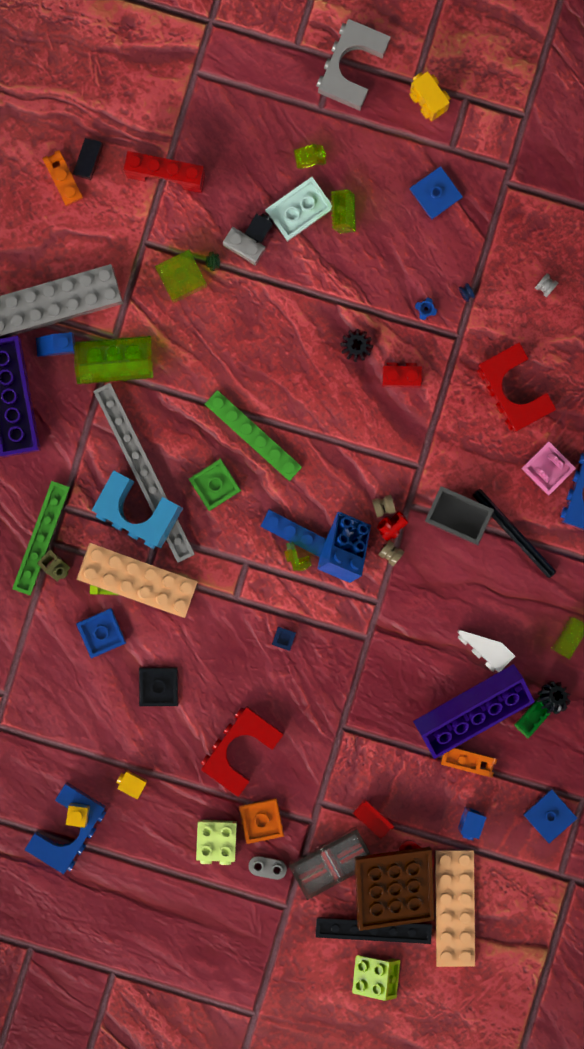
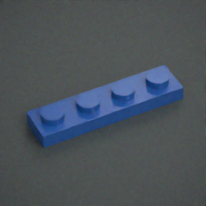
[260,510,326,557]

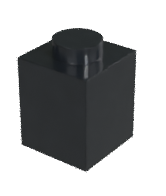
[245,213,273,244]

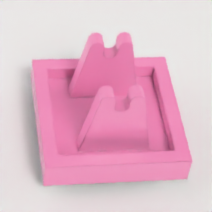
[521,442,576,496]

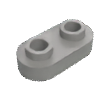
[249,856,287,880]

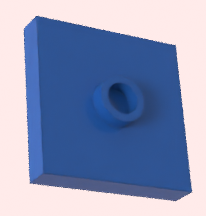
[409,166,463,220]
[76,608,127,659]
[523,789,578,844]

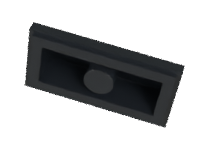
[73,138,103,180]

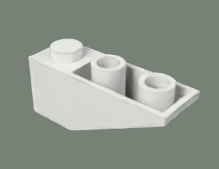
[457,630,515,672]

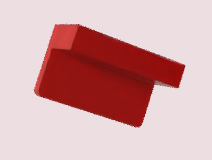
[352,798,394,839]

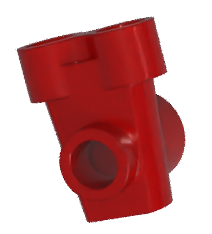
[377,511,409,541]

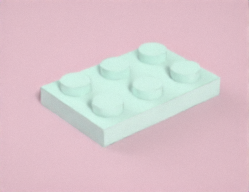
[265,177,334,242]

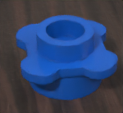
[415,298,437,320]

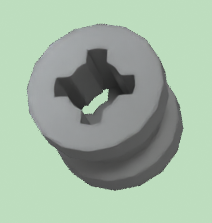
[535,273,558,297]

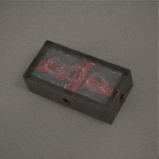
[289,827,372,900]

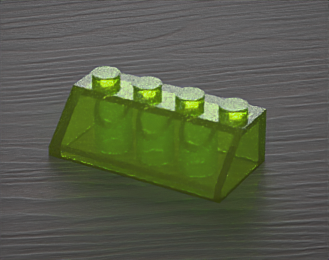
[74,336,154,384]

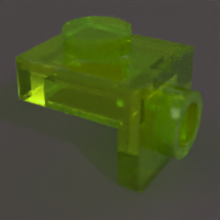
[294,144,326,169]
[284,542,312,571]

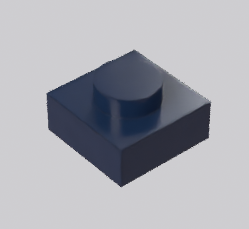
[272,627,296,651]

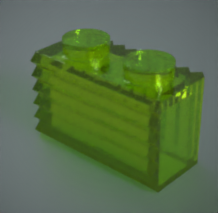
[331,189,356,234]
[552,617,584,660]

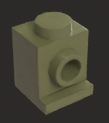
[37,549,70,582]

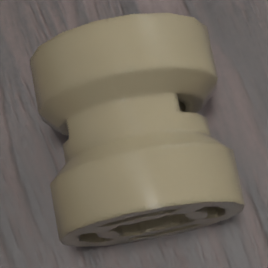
[372,494,396,518]
[378,540,404,566]

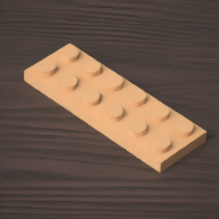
[76,543,197,618]
[435,850,475,967]

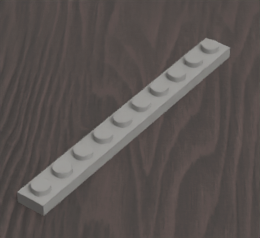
[93,383,195,563]

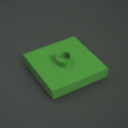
[189,458,241,511]

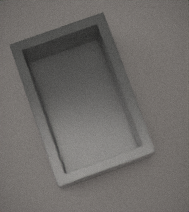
[425,486,494,546]

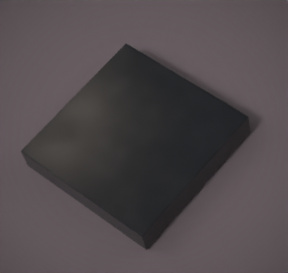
[139,668,178,706]

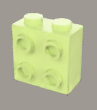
[196,819,237,865]

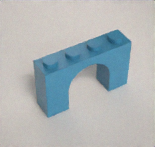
[91,470,183,549]

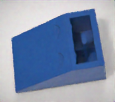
[318,511,371,583]

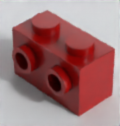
[382,362,422,388]

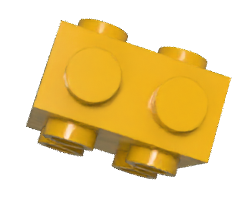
[409,71,450,122]

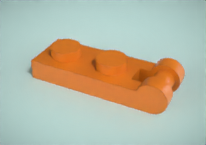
[42,150,83,207]
[441,748,497,778]

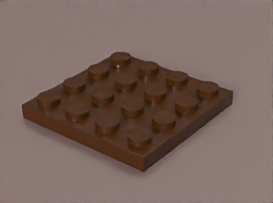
[354,847,434,931]

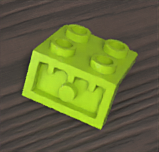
[352,955,400,1001]

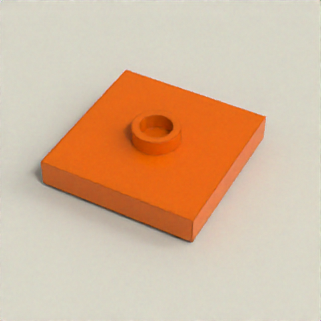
[239,798,284,844]

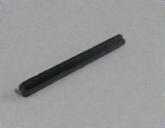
[473,489,556,578]

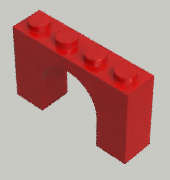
[123,151,205,193]
[477,342,556,433]
[200,706,284,797]

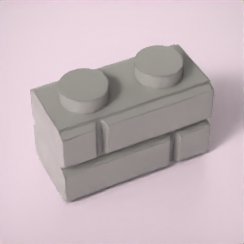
[223,227,266,266]

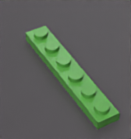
[205,390,302,482]
[12,481,70,596]

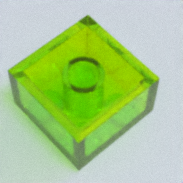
[155,249,207,303]

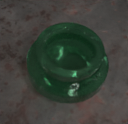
[206,252,220,271]

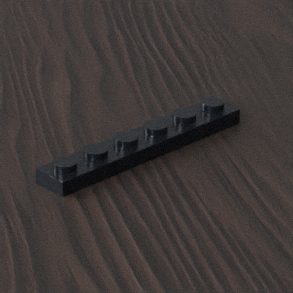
[315,917,432,944]

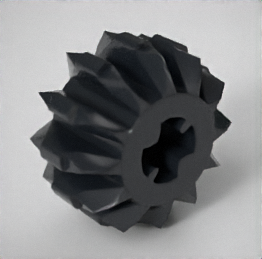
[340,329,373,362]
[537,681,571,714]

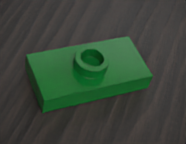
[514,697,551,738]

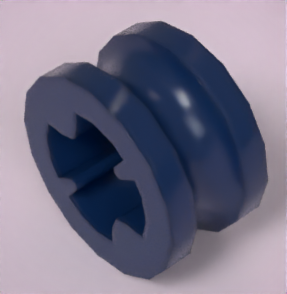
[459,283,475,302]

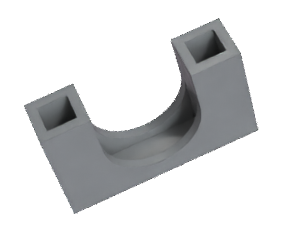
[316,19,391,111]

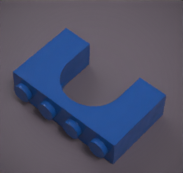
[560,452,584,530]
[25,782,106,874]

